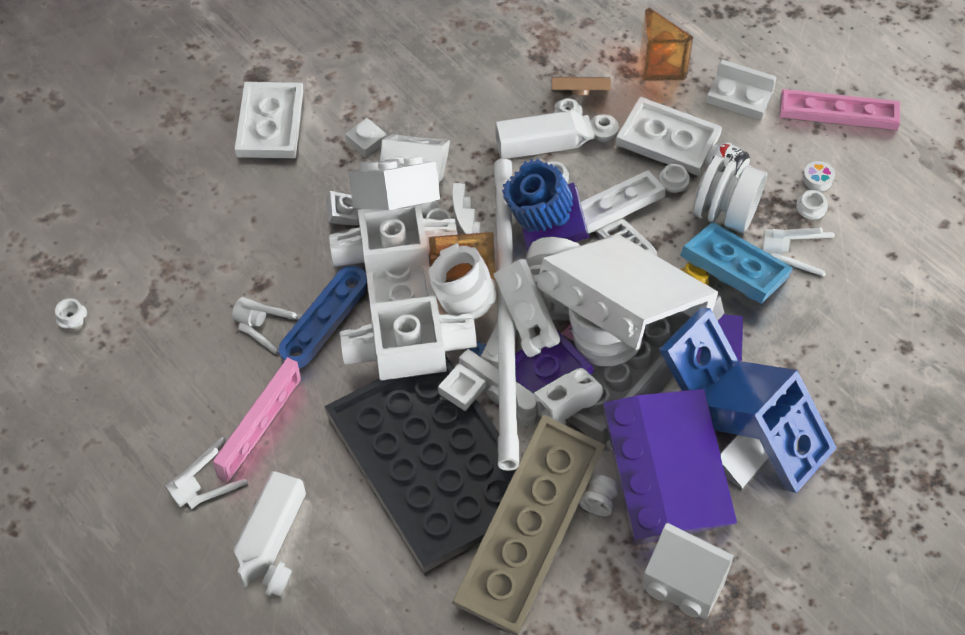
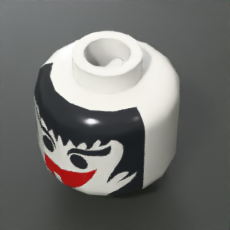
[705,142,752,177]

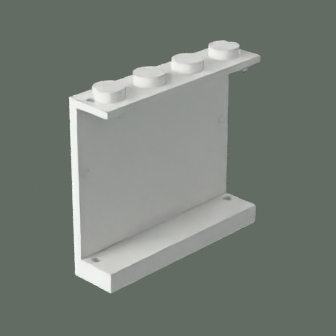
[536,234,718,349]

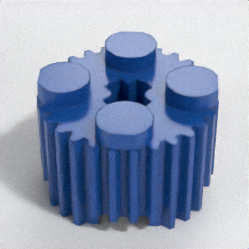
[502,158,573,232]

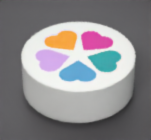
[803,161,835,192]

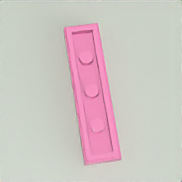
[779,89,900,130]
[212,357,301,482]

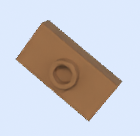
[551,76,611,95]

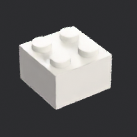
[348,157,440,210]

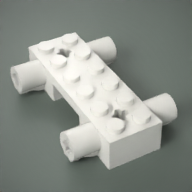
[329,204,477,380]

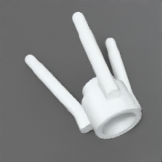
[763,228,835,276]
[232,297,302,354]
[164,437,248,509]

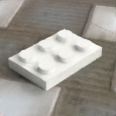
[235,82,304,158]
[615,97,722,176]

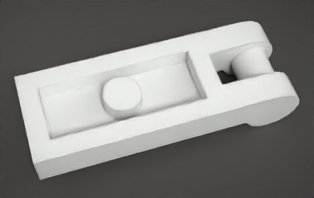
[493,259,560,357]
[459,349,537,426]

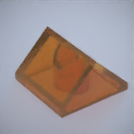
[640,7,693,81]
[429,232,496,283]

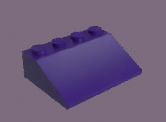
[603,389,737,546]

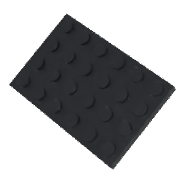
[324,354,520,573]

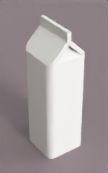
[495,110,595,159]
[233,471,306,588]

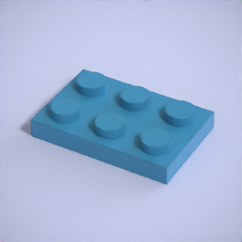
[680,222,793,304]

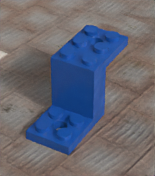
[659,307,837,493]

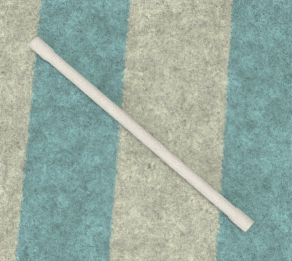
[494,158,519,471]

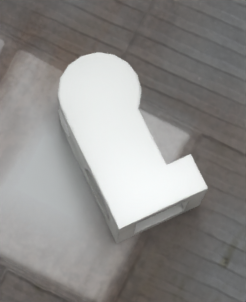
[534,368,603,425]

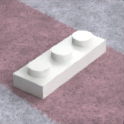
[581,170,665,233]

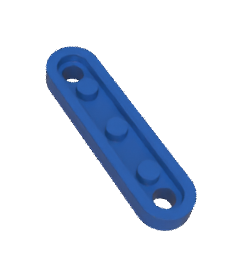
[279,266,368,368]

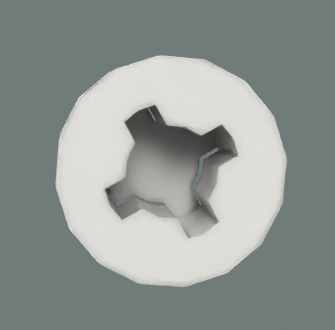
[579,474,620,516]

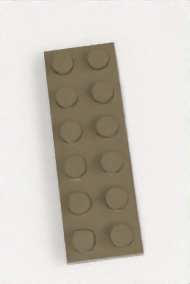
[451,414,606,635]

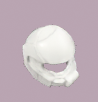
[428,243,497,320]

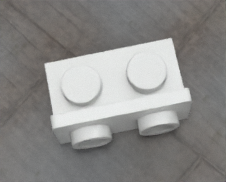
[706,60,776,120]

